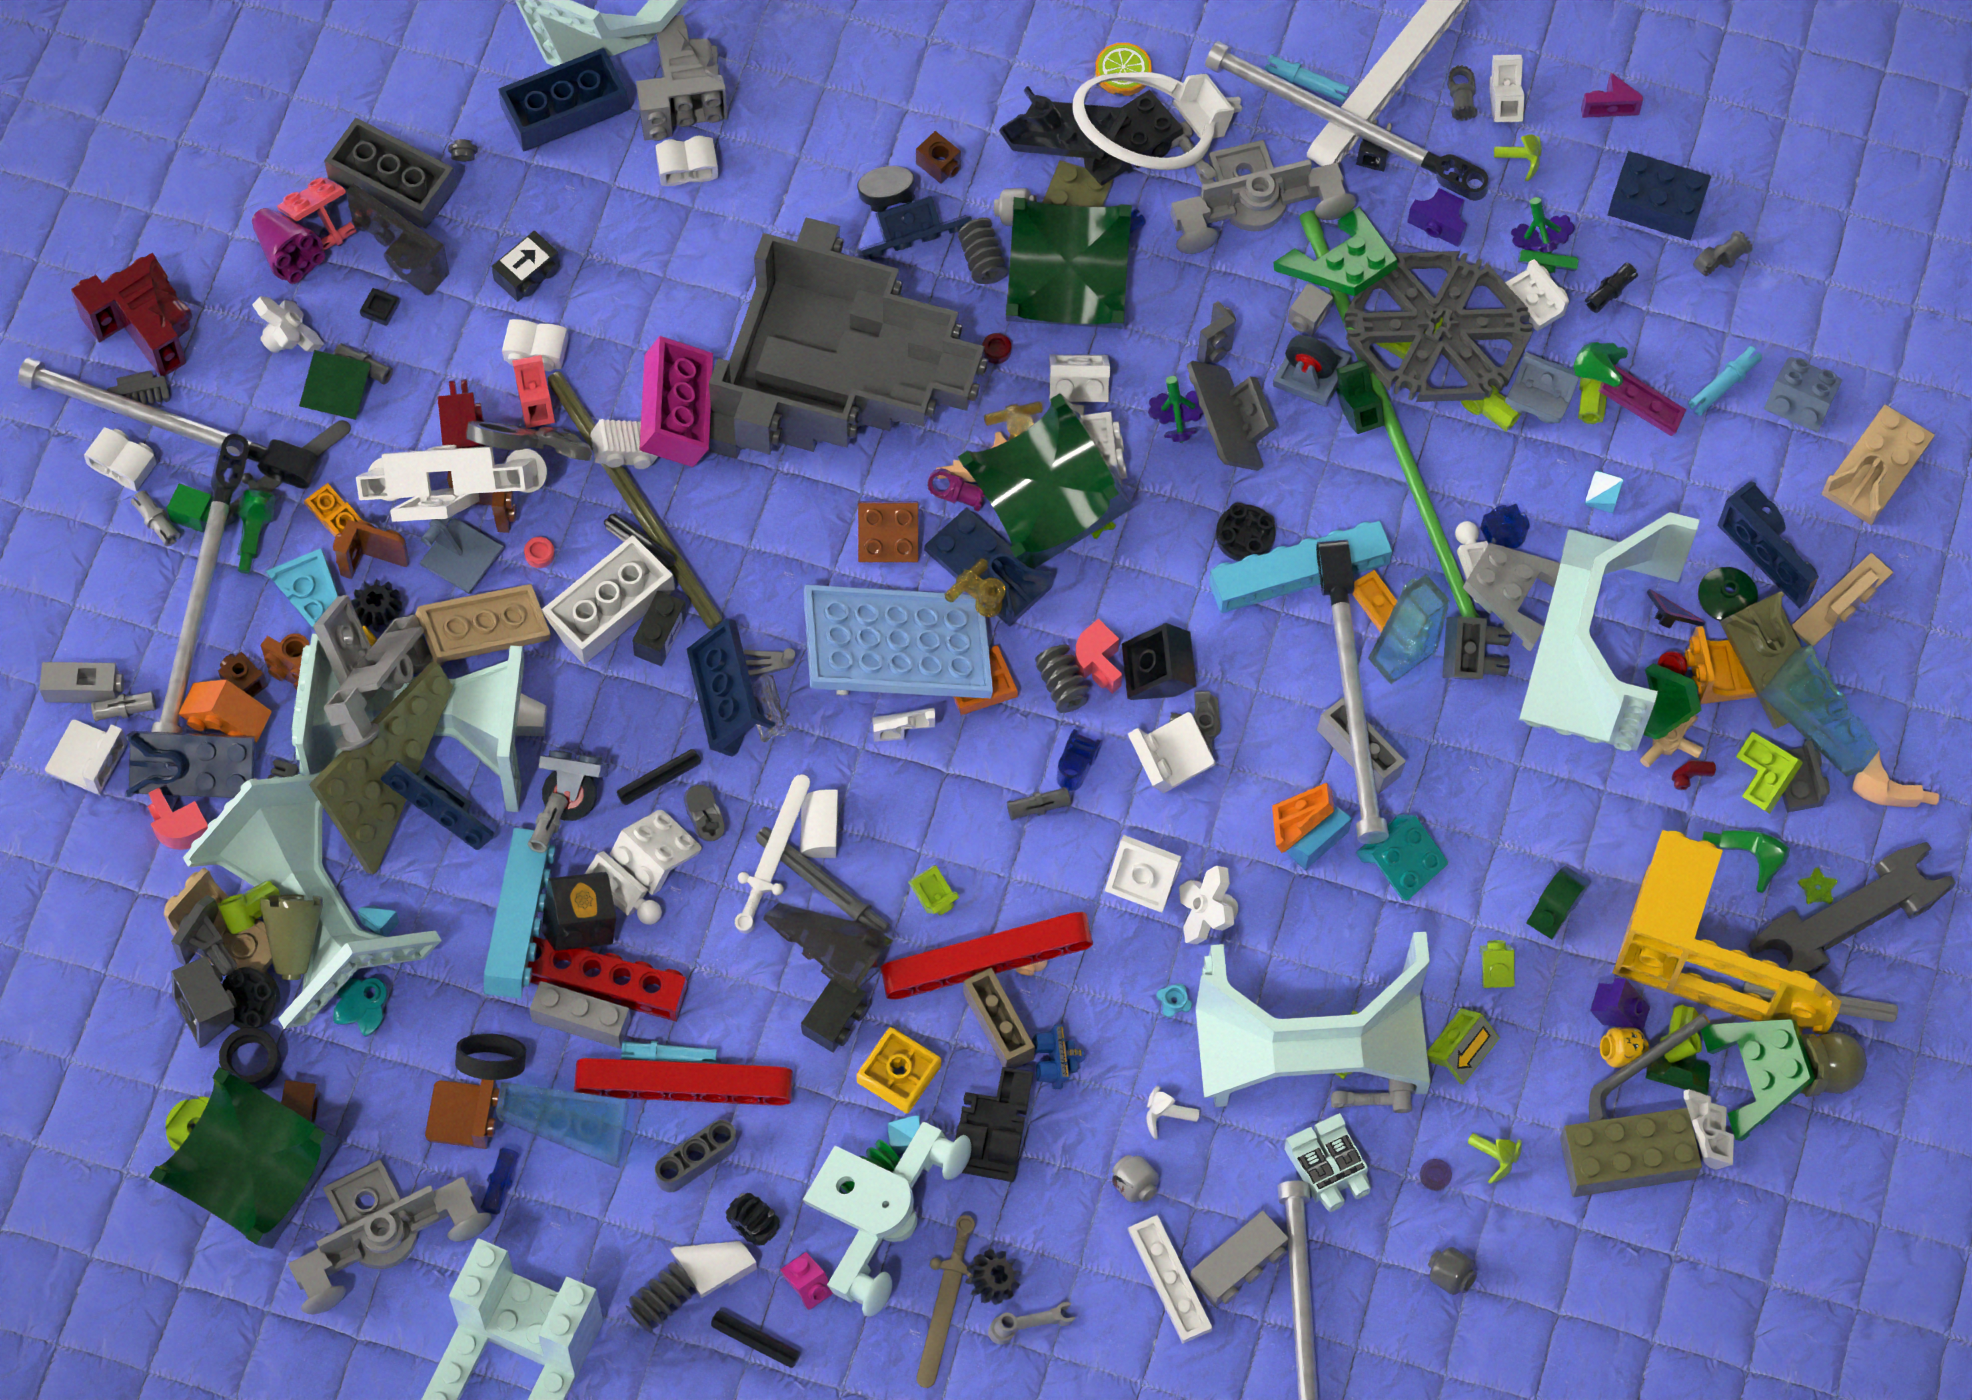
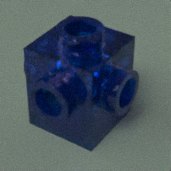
[1480,504,1530,549]

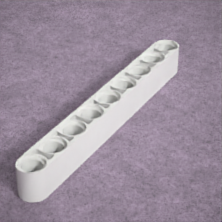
[1307,0,1468,166]

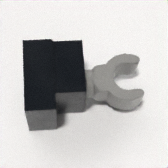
[1356,119,1391,172]

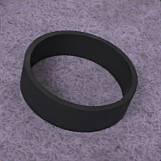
[455,1034,526,1080]

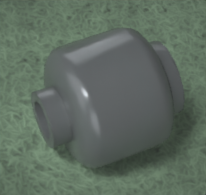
[1428,1247,1477,1295]

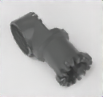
[1447,65,1477,121]
[1693,231,1753,277]

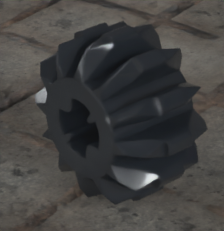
[351,578,403,632]
[726,1193,780,1246]
[965,1249,1021,1305]

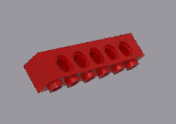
[527,937,688,1022]

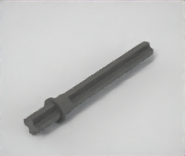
[756,827,890,939]

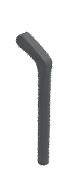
[1589,1013,1710,1122]

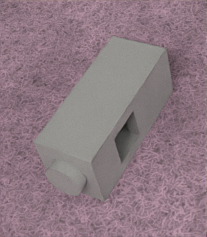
[39,662,124,703]

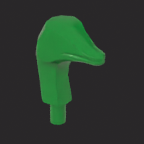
[1573,342,1628,387]
[237,489,276,574]
[1702,830,1790,893]

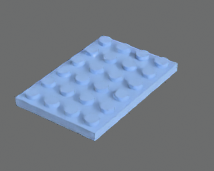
[803,585,993,699]

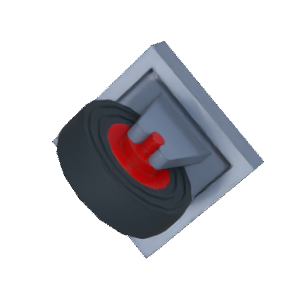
[1273,334,1352,407]
[538,750,609,821]

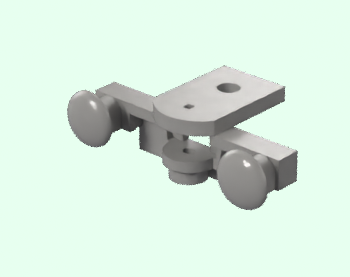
[1170,140,1356,254]
[313,595,433,751]
[288,1159,491,1314]

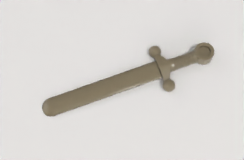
[917,1215,975,1388]

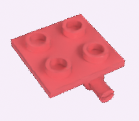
[277,178,357,251]

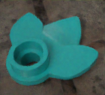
[333,978,388,1037]

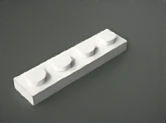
[1128,1215,1212,1344]

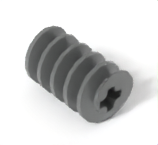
[958,218,1008,284]
[1035,644,1089,713]
[626,1262,696,1333]

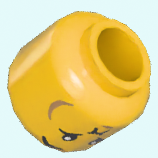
[1600,1027,1649,1068]

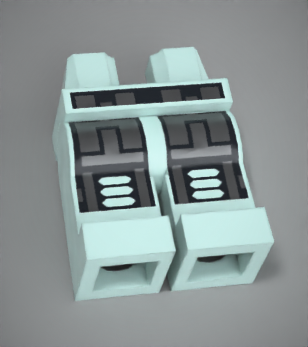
[1284,1113,1371,1213]

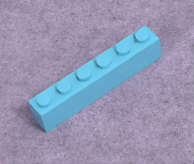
[1209,521,1392,613]
[484,828,556,999]

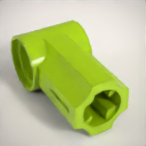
[1578,377,1607,424]
[1461,385,1522,432]
[218,881,280,934]
[1660,1004,1702,1063]

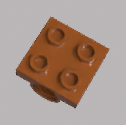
[858,501,918,562]
[260,634,310,690]

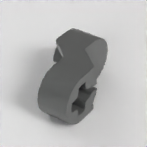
[684,785,725,842]

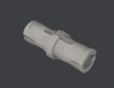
[131,490,181,546]
[91,691,156,722]
[528,793,568,853]

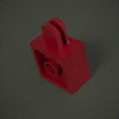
[437,379,487,472]

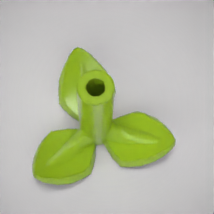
[1494,134,1542,181]
[1468,1133,1522,1184]

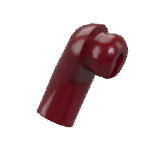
[1672,760,1716,790]

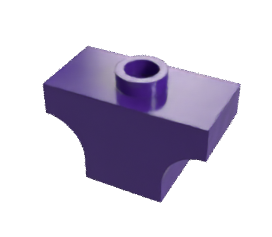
[1407,188,1467,247]
[1590,978,1650,1033]

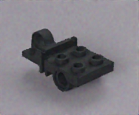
[1084,90,1183,186]
[956,1067,1033,1182]

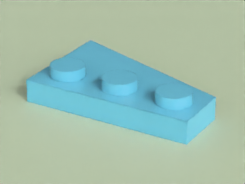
[265,548,339,630]

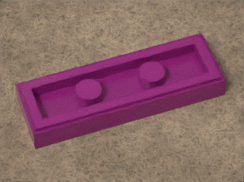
[1598,364,1687,436]

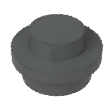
[448,139,477,162]

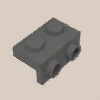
[1197,301,1236,364]

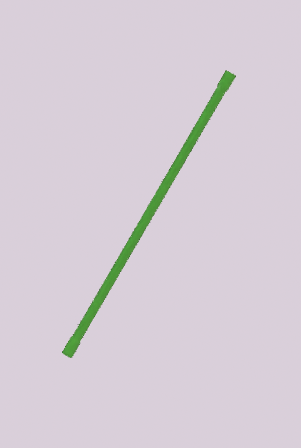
[1299,211,1480,618]

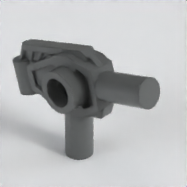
[1169,691,1221,756]

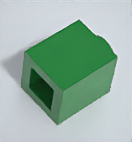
[166,483,213,533]

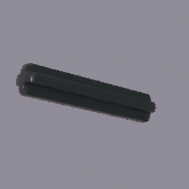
[604,514,676,570]
[617,749,701,805]
[711,1310,800,1368]

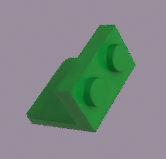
[1643,663,1702,739]

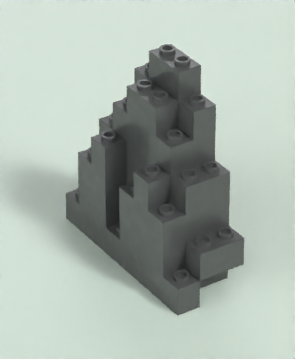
[708,217,988,459]

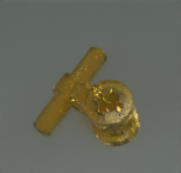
[984,401,1043,441]
[944,558,1006,617]

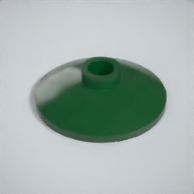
[1698,567,1758,621]

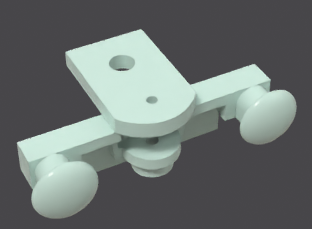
[803,1122,971,1317]

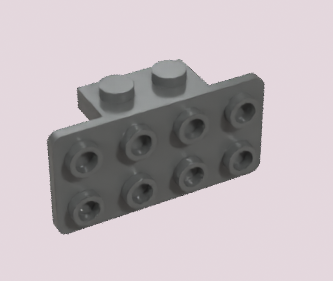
[1187,361,1276,471]

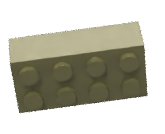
[1559,1108,1702,1197]

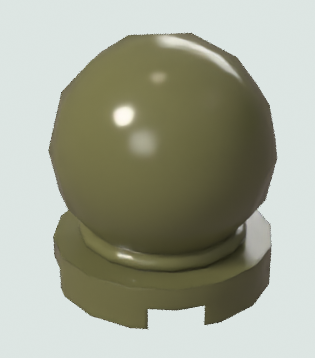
[1799,1032,1868,1097]

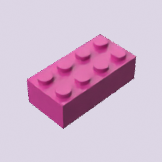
[639,336,713,467]

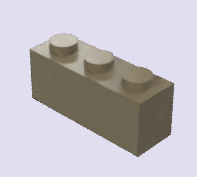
[963,968,1035,1069]

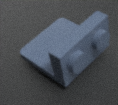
[1505,352,1580,424]
[1764,357,1842,432]

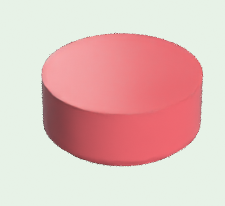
[524,537,555,568]

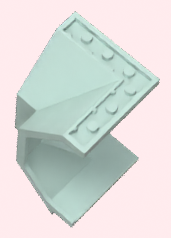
[515,0,688,67]
[1519,512,1699,751]
[291,634,525,812]
[183,772,442,1029]
[1196,932,1430,1107]

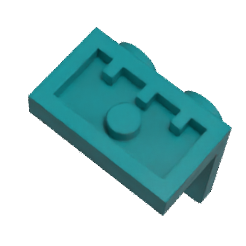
[1355,814,1448,901]

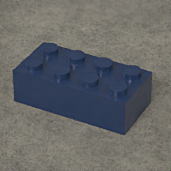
[498,47,629,152]

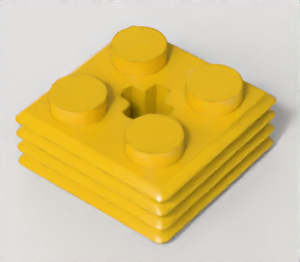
[856,1027,941,1113]

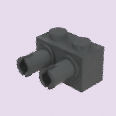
[1443,616,1511,680]

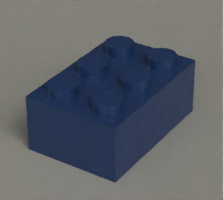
[1608,151,1711,241]

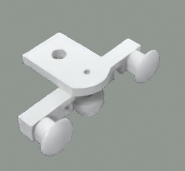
[356,445,547,522]

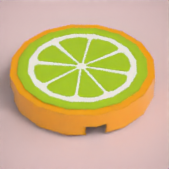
[1095,43,1152,96]

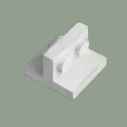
[1049,354,1110,402]
[1105,835,1182,913]

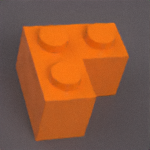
[178,679,272,743]

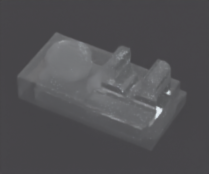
[752,674,794,742]

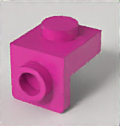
[780,1252,833,1310]

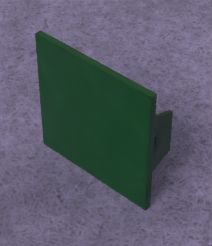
[299,350,371,420]
[1645,1048,1711,1096]

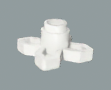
[252,296,324,353]
[1179,866,1238,945]

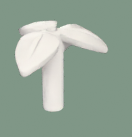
[1146,1086,1199,1139]

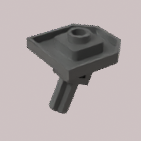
[171,895,237,976]

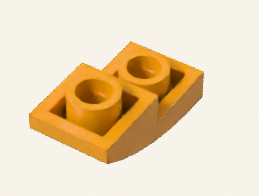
[304,483,363,538]

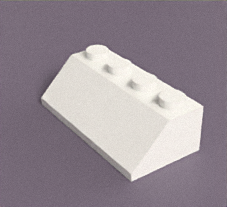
[542,535,675,665]

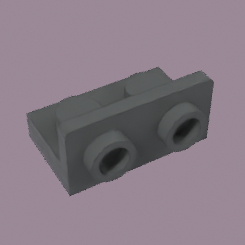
[1782,740,1830,813]

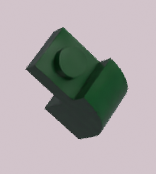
[1336,360,1384,434]
[1526,866,1591,940]

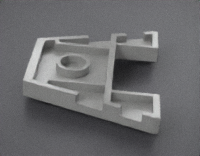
[1463,543,1560,652]

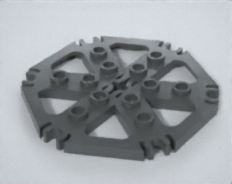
[1344,251,1533,402]

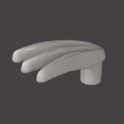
[743,648,795,676]

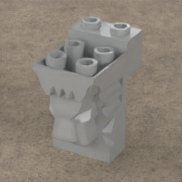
[636,15,728,141]

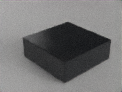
[360,288,400,326]

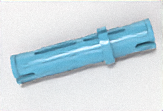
[1265,54,1350,103]
[1688,346,1762,416]
[621,1040,717,1064]

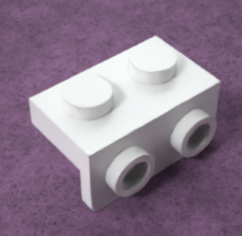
[1505,259,1569,332]

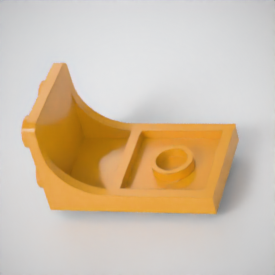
[1684,626,1757,704]

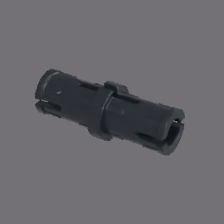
[1585,263,1638,313]

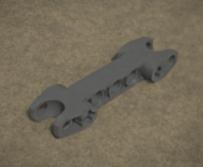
[1748,842,1956,977]

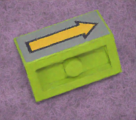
[1427,1008,1500,1085]

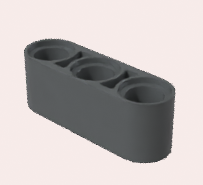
[655,1120,737,1192]

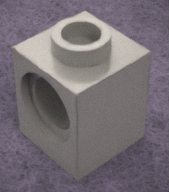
[1288,283,1333,336]

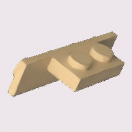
[1791,552,1893,648]

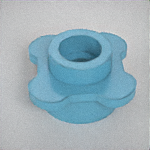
[1156,983,1192,1018]

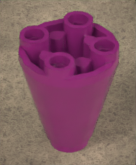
[252,208,325,284]

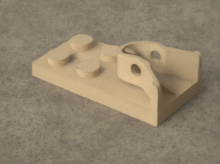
[1821,404,1935,526]
[415,584,551,666]

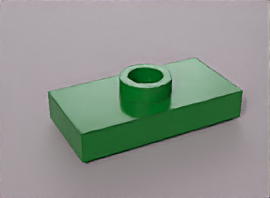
[1517,249,1579,273]

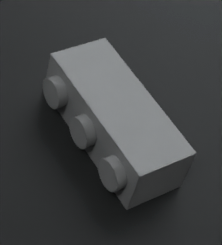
[1317,697,1406,794]
[530,981,631,1049]
[1190,1210,1289,1307]

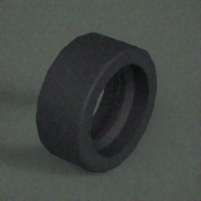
[219,1027,281,1089]

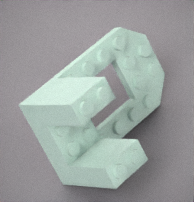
[421,1238,604,1400]

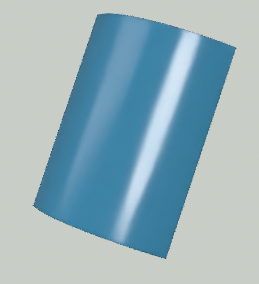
[1286,806,1352,870]

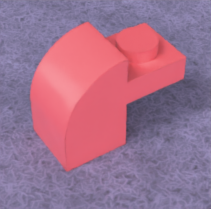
[512,355,555,428]
[1075,618,1122,694]
[147,788,208,850]

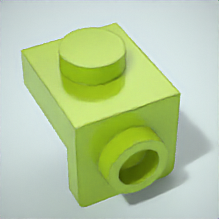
[908,865,959,915]
[1479,940,1515,988]

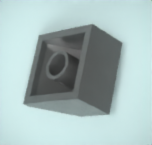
[171,956,237,1048]

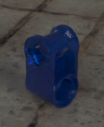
[1056,729,1103,791]

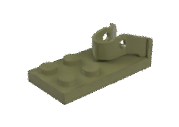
[1042,160,1114,207]
[1719,591,1829,730]

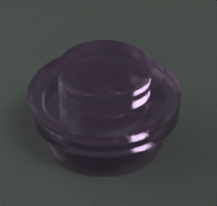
[1420,1159,1452,1191]

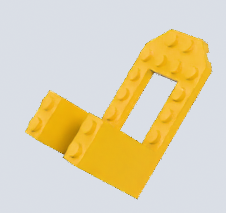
[1612,830,1842,1034]

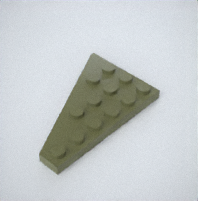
[309,662,453,875]

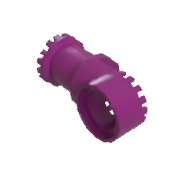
[927,468,985,512]

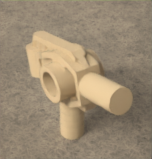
[1640,715,1703,768]

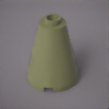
[260,895,323,980]

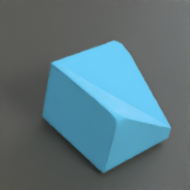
[1584,471,1624,514]
[358,905,399,937]
[888,1115,920,1154]

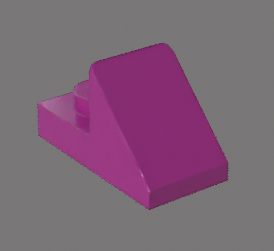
[1581,73,1643,118]

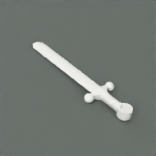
[735,774,810,934]

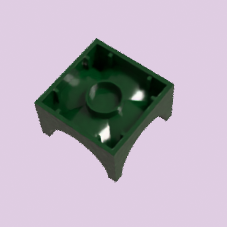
[1006,197,1132,329]
[958,393,1134,569]
[149,1067,340,1249]

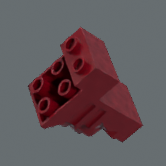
[71,252,193,377]

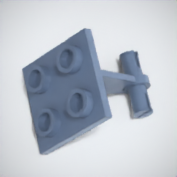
[420,515,504,594]

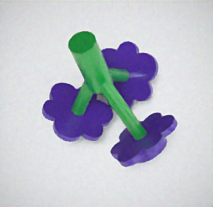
[1511,197,1575,254]
[1148,376,1204,443]

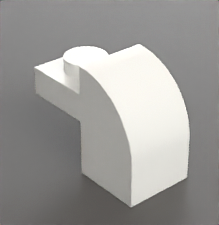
[1490,55,1524,122]

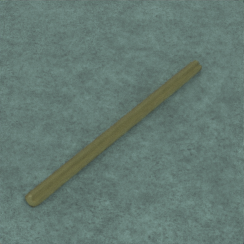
[548,371,722,630]

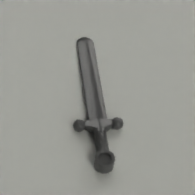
[225,420,351,525]

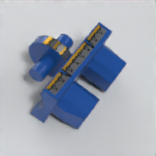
[1032,1025,1085,1089]

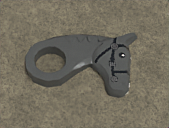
[466,421,592,461]

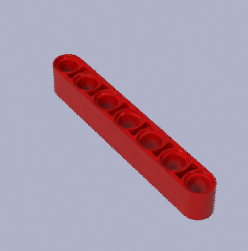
[880,912,1093,1000]
[574,1058,793,1106]

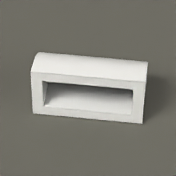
[800,790,838,858]

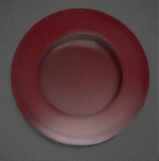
[982,333,1011,364]

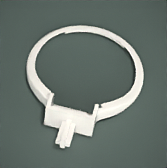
[1072,72,1242,170]

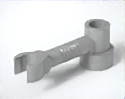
[1170,121,1217,185]
[1331,1079,1414,1113]
[988,1302,1076,1345]

